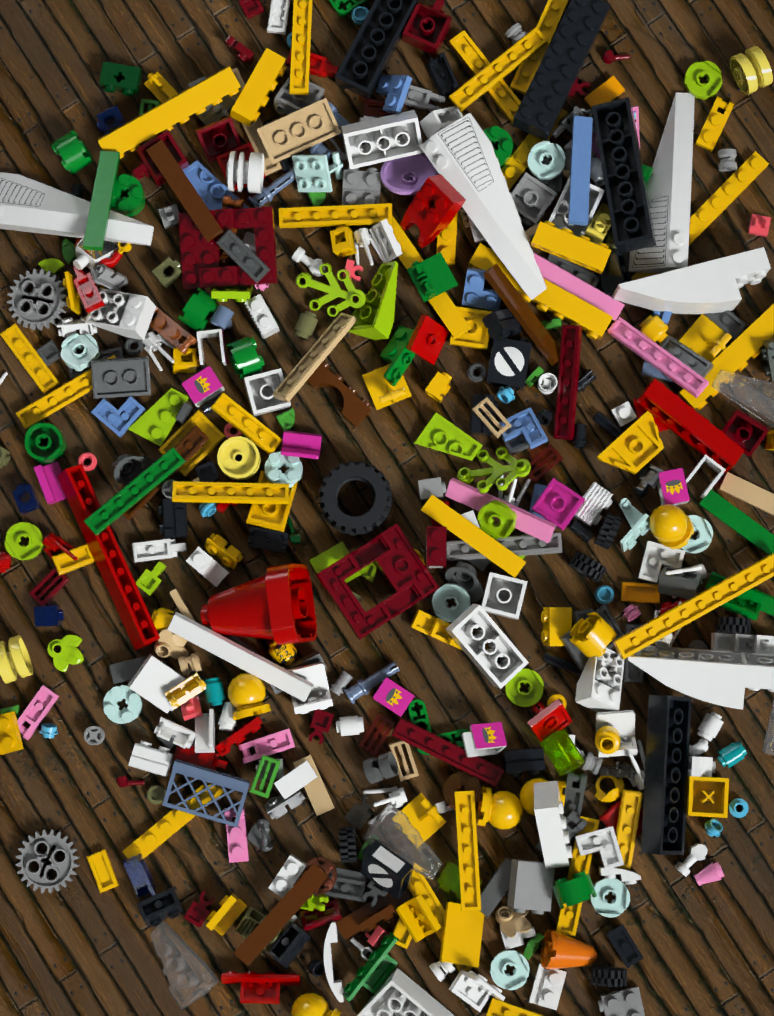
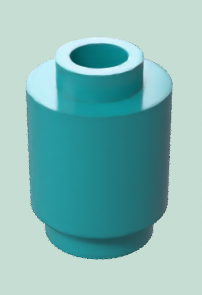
[204,677,226,706]
[717,741,747,768]

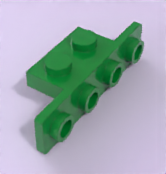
[380,326,416,386]
[705,572,774,621]
[343,932,398,1002]

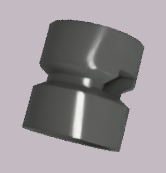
[363,752,399,784]

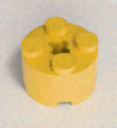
[569,612,617,657]

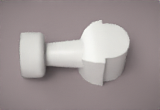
[292,247,326,277]
[674,843,708,877]

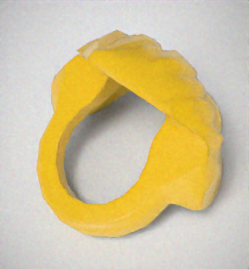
[595,774,625,803]

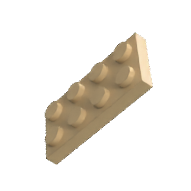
[257,98,341,164]

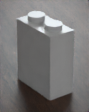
[507,859,555,914]

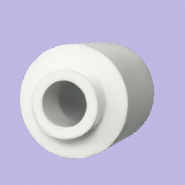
[697,712,724,742]
[336,715,364,736]

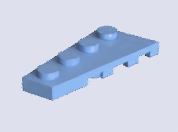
[183,161,250,210]

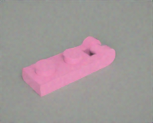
[17,685,59,741]
[238,728,295,764]
[224,806,249,863]

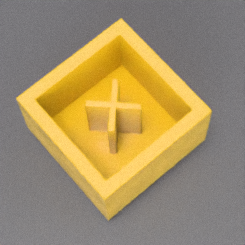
[686,776,729,818]

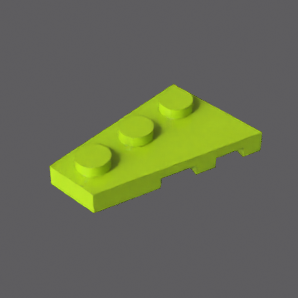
[128,388,189,447]
[414,412,483,461]

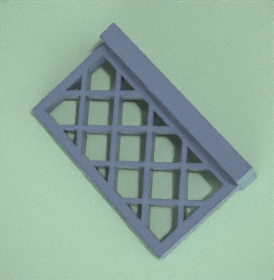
[162,759,251,827]

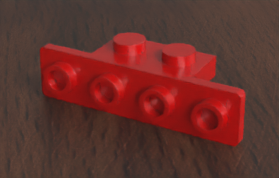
[221,971,300,1004]

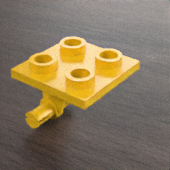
[63,271,105,316]
[679,314,732,362]
[362,364,412,410]
[392,793,446,848]

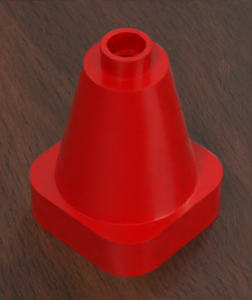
[200,564,317,645]

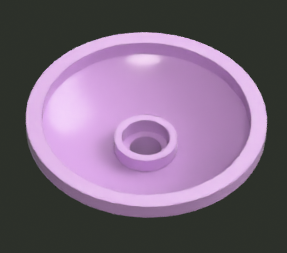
[380,153,437,195]

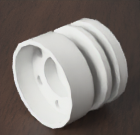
[226,151,264,193]

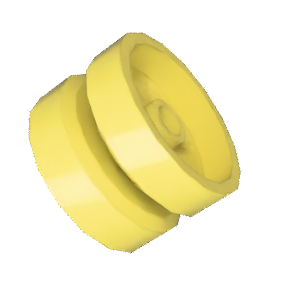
[730,46,773,95]
[217,436,261,481]
[0,635,33,684]

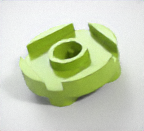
[684,61,722,100]
[477,500,517,539]
[5,522,44,561]
[505,668,544,707]

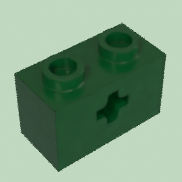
[99,61,142,96]

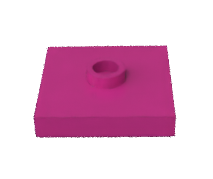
[531,478,585,531]

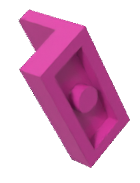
[281,430,322,459]
[34,461,67,505]

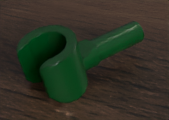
[287,518,301,544]

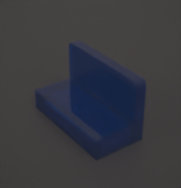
[123,854,156,897]

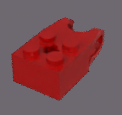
[400,174,466,248]

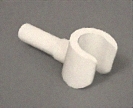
[435,801,455,813]
[350,937,373,961]

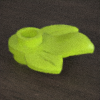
[47,635,84,672]

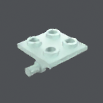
[292,151,343,192]
[620,498,649,552]

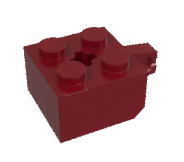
[402,0,452,56]
[132,130,189,187]

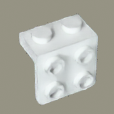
[288,662,333,714]
[596,710,638,757]
[448,969,505,1012]

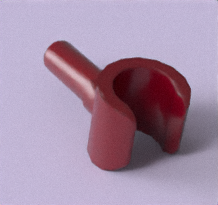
[603,50,630,64]
[117,775,145,787]

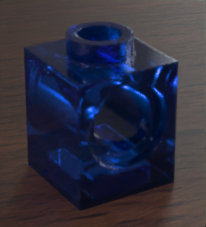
[96,105,126,134]
[12,483,41,515]
[34,605,64,627]

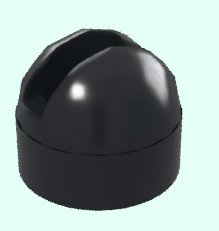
[536,409,553,426]
[307,960,325,977]

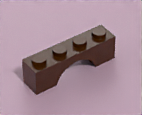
[306,361,371,429]

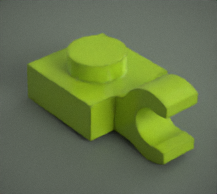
[136,562,167,596]
[300,894,329,911]

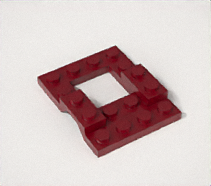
[179,206,278,290]
[316,524,439,640]

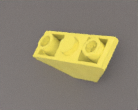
[584,203,612,244]

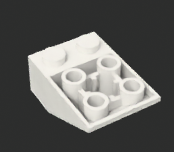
[85,288,156,340]
[575,648,625,712]

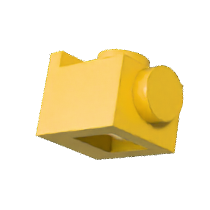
[330,226,357,258]
[172,348,200,374]
[425,372,452,403]

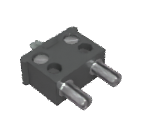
[552,106,596,150]

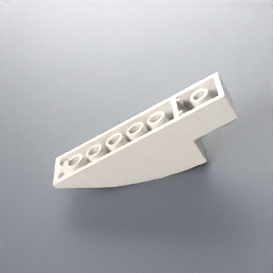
[612,247,771,314]
[628,646,774,710]

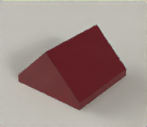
[195,116,242,163]
[722,409,770,457]

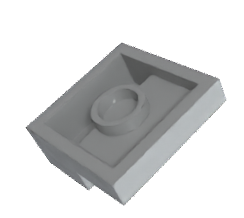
[273,76,325,115]
[342,167,381,205]
[511,172,557,227]
[598,986,645,1016]

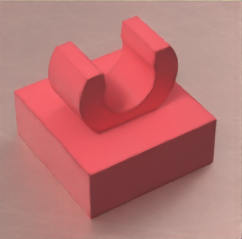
[748,214,771,237]
[343,259,363,281]
[181,696,203,721]
[365,925,390,949]

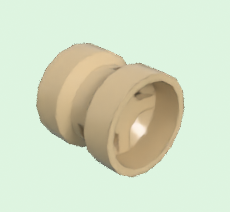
[178,652,202,676]

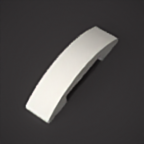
[323,921,344,1002]

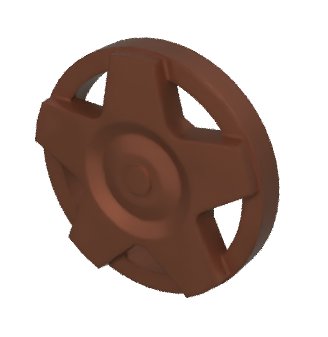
[301,857,337,895]

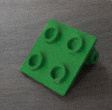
[407,252,458,302]

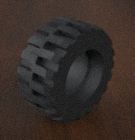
[319,460,392,536]

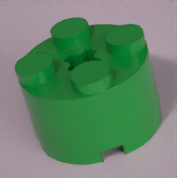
[483,126,513,168]
[51,129,94,174]
[111,174,146,217]
[178,288,219,332]
[226,336,265,380]
[24,423,67,464]
[552,871,597,909]

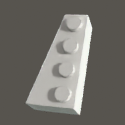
[534,781,573,869]

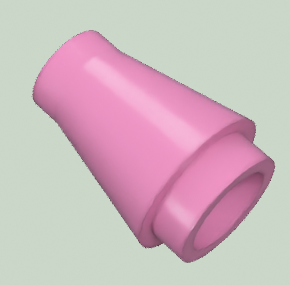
[694,862,725,886]

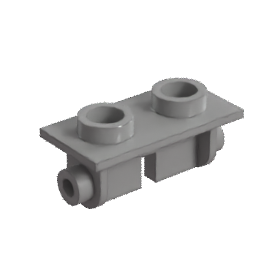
[90,264,128,292]
[264,790,305,820]

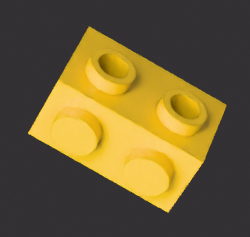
[541,607,572,646]

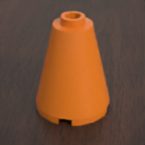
[540,929,597,970]

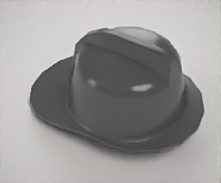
[112,454,154,484]
[445,560,483,602]

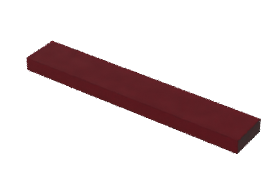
[553,325,582,440]
[391,717,505,787]

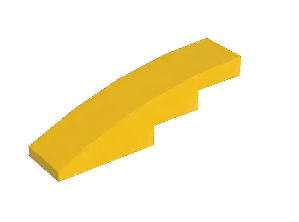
[410,609,489,651]

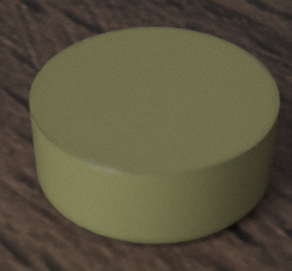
[147,785,166,804]

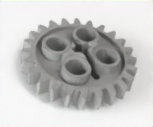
[7,269,68,331]
[15,829,80,893]

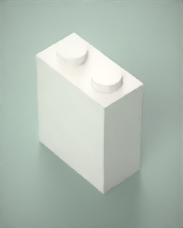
[128,654,187,714]

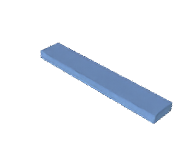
[568,116,593,226]

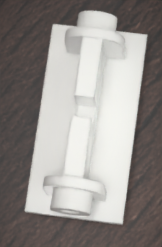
[57,316,97,338]
[154,717,196,749]

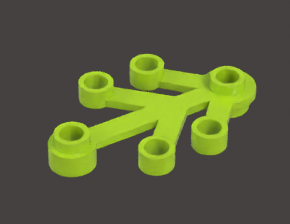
[296,263,366,317]
[457,447,531,493]

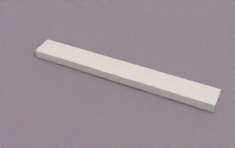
[167,612,314,702]

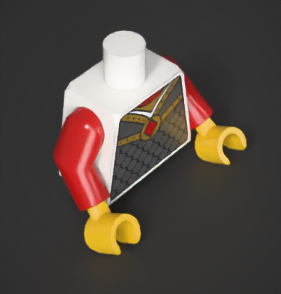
[73,238,131,270]

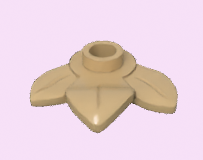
[154,628,190,659]
[495,906,532,938]

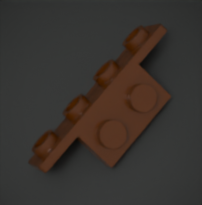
[336,890,411,939]

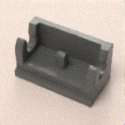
[658,565,702,599]

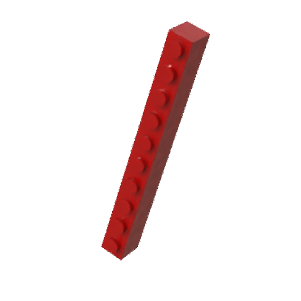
[57,464,160,651]

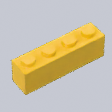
[230,48,287,127]
[530,221,611,274]

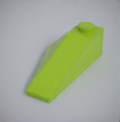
[348,261,398,340]

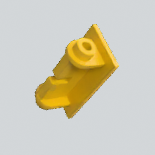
[144,71,178,103]
[204,533,244,570]
[164,672,206,710]

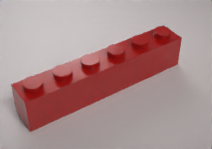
[636,379,745,473]

